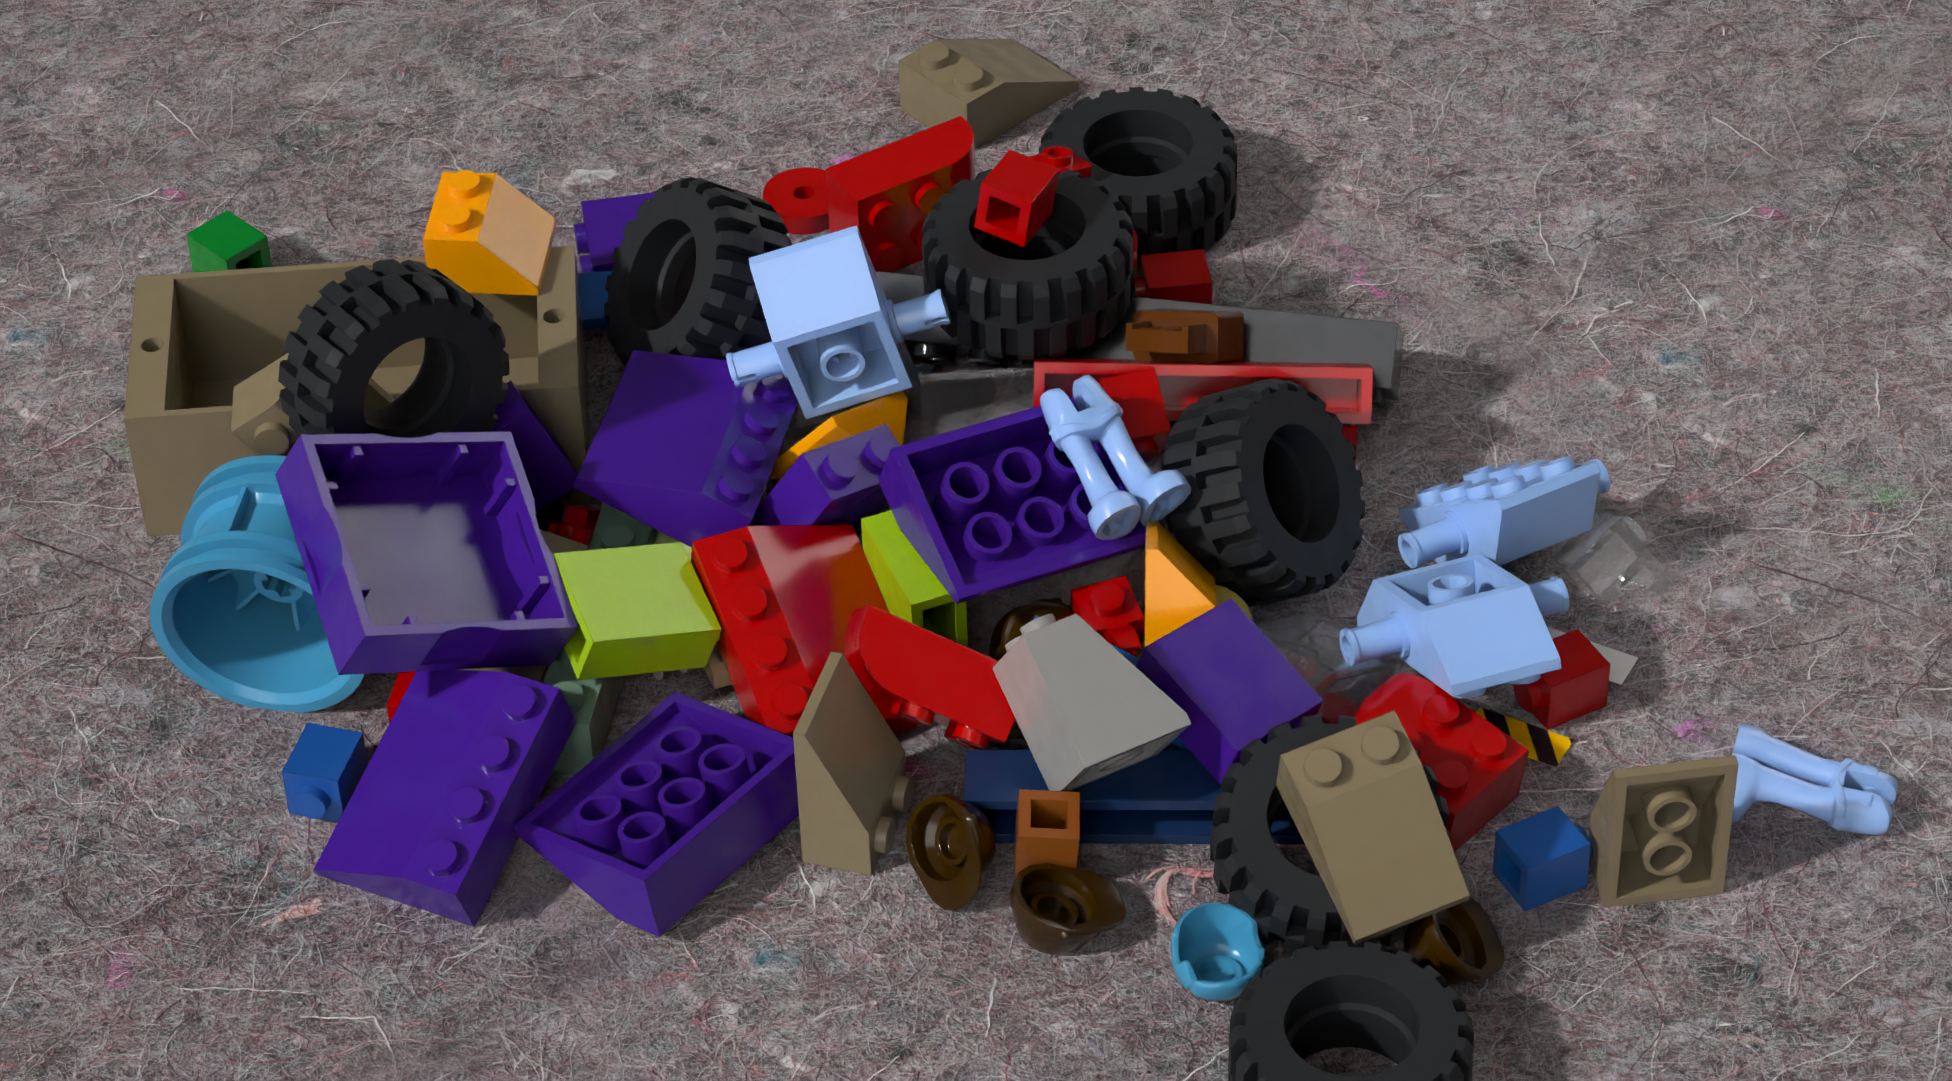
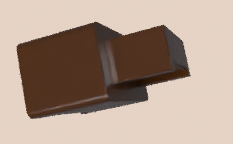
[1126,308,1244,364]

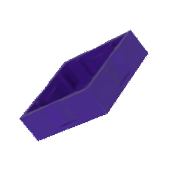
[275,431,578,675]

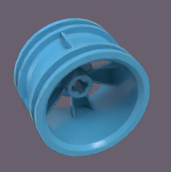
[150,455,364,713]

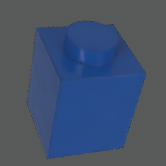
[282,723,368,822]
[1493,806,1593,912]

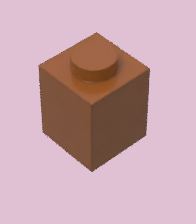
[1014,789,1080,881]

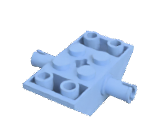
[726,225,951,419]
[1398,456,1610,568]
[1339,553,1569,698]

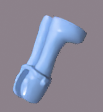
[1040,374,1191,540]
[1732,722,1898,835]

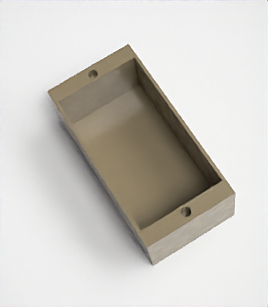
[124,245,591,537]

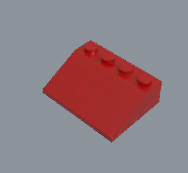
[691,525,924,737]

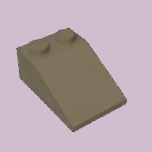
[898,38,1079,149]
[793,651,914,876]
[1276,710,1470,945]
[1589,755,1739,908]

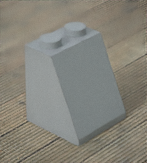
[992,614,1192,792]

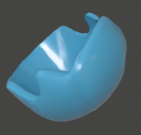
[1171,903,1266,1001]

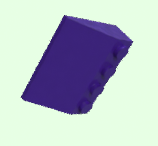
[572,351,798,547]
[878,396,1165,604]
[314,670,577,927]
[514,692,799,937]

